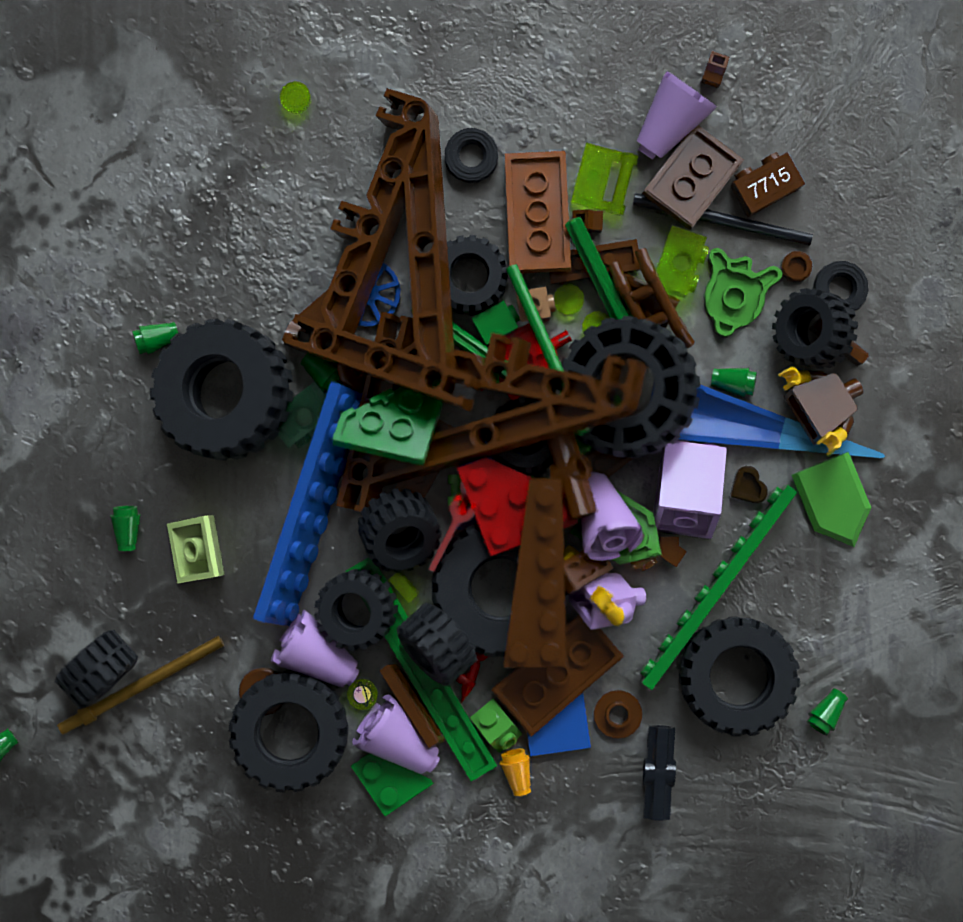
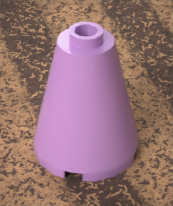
[637,71,717,160]
[580,472,644,561]
[271,610,359,688]
[352,694,440,774]

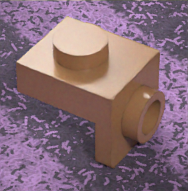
[516,287,555,322]

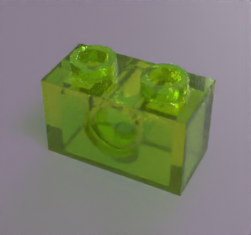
[656,225,709,298]

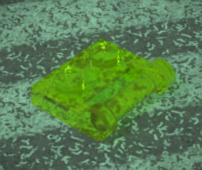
[571,143,639,216]

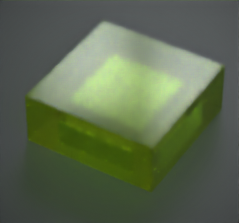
[389,572,419,603]

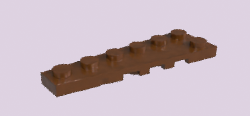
[504,478,567,667]

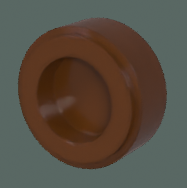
[781,251,812,282]

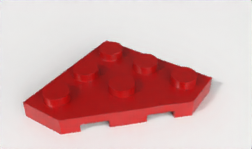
[457,457,578,556]

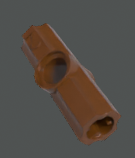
[547,432,598,520]

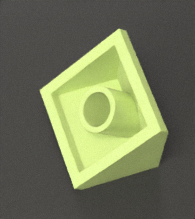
[167,515,224,584]

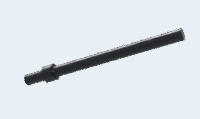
[633,193,813,246]

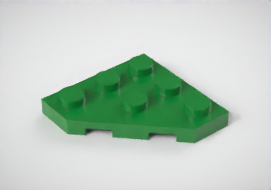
[332,378,444,466]

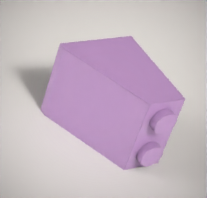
[653,440,727,539]

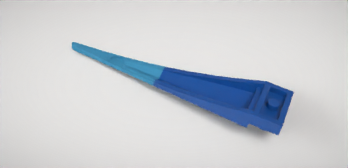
[649,382,885,458]

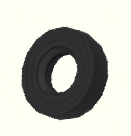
[444,128,498,183]
[813,261,869,311]

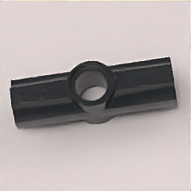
[643,725,676,821]

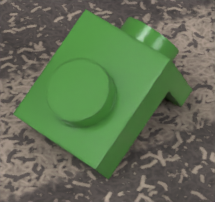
[470,698,522,753]

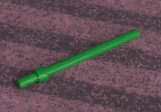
[506,264,590,436]

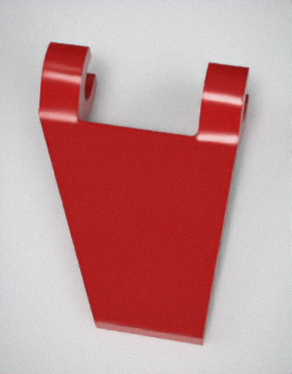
[429,482,477,572]

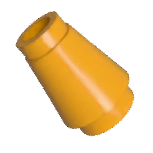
[500,748,531,796]

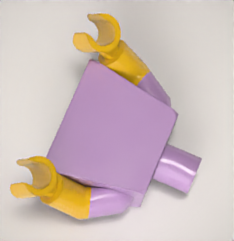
[564,545,646,629]

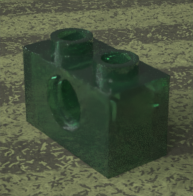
[277,381,326,449]

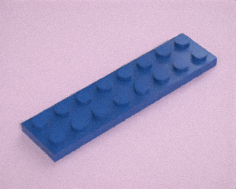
[253,382,362,626]

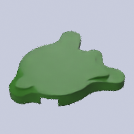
[704,248,782,337]

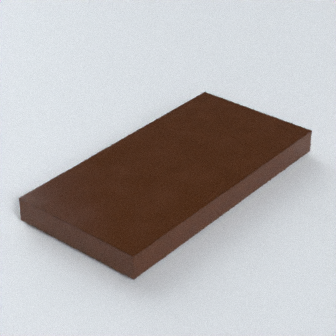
[491,614,624,737]

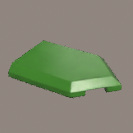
[791,451,871,547]
[570,490,662,565]

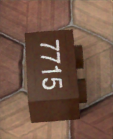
[730,152,805,217]

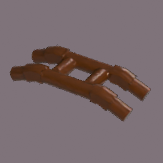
[608,248,695,349]

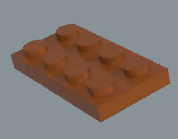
[505,151,571,273]

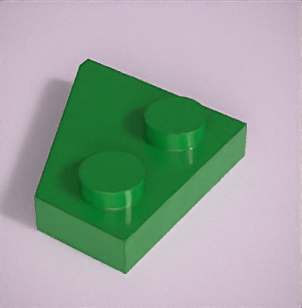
[351,753,434,817]

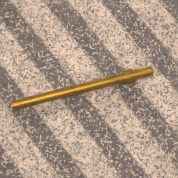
[57,635,224,735]

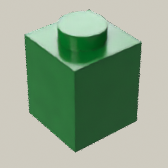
[471,300,520,346]

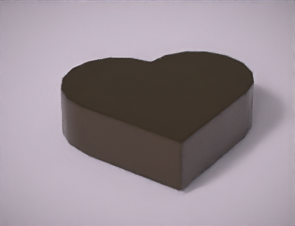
[730,466,768,503]

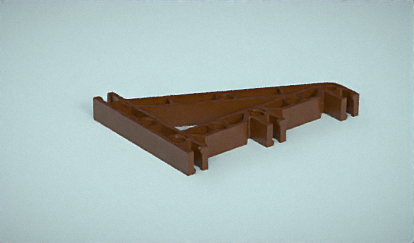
[284,88,482,412]
[336,312,647,512]

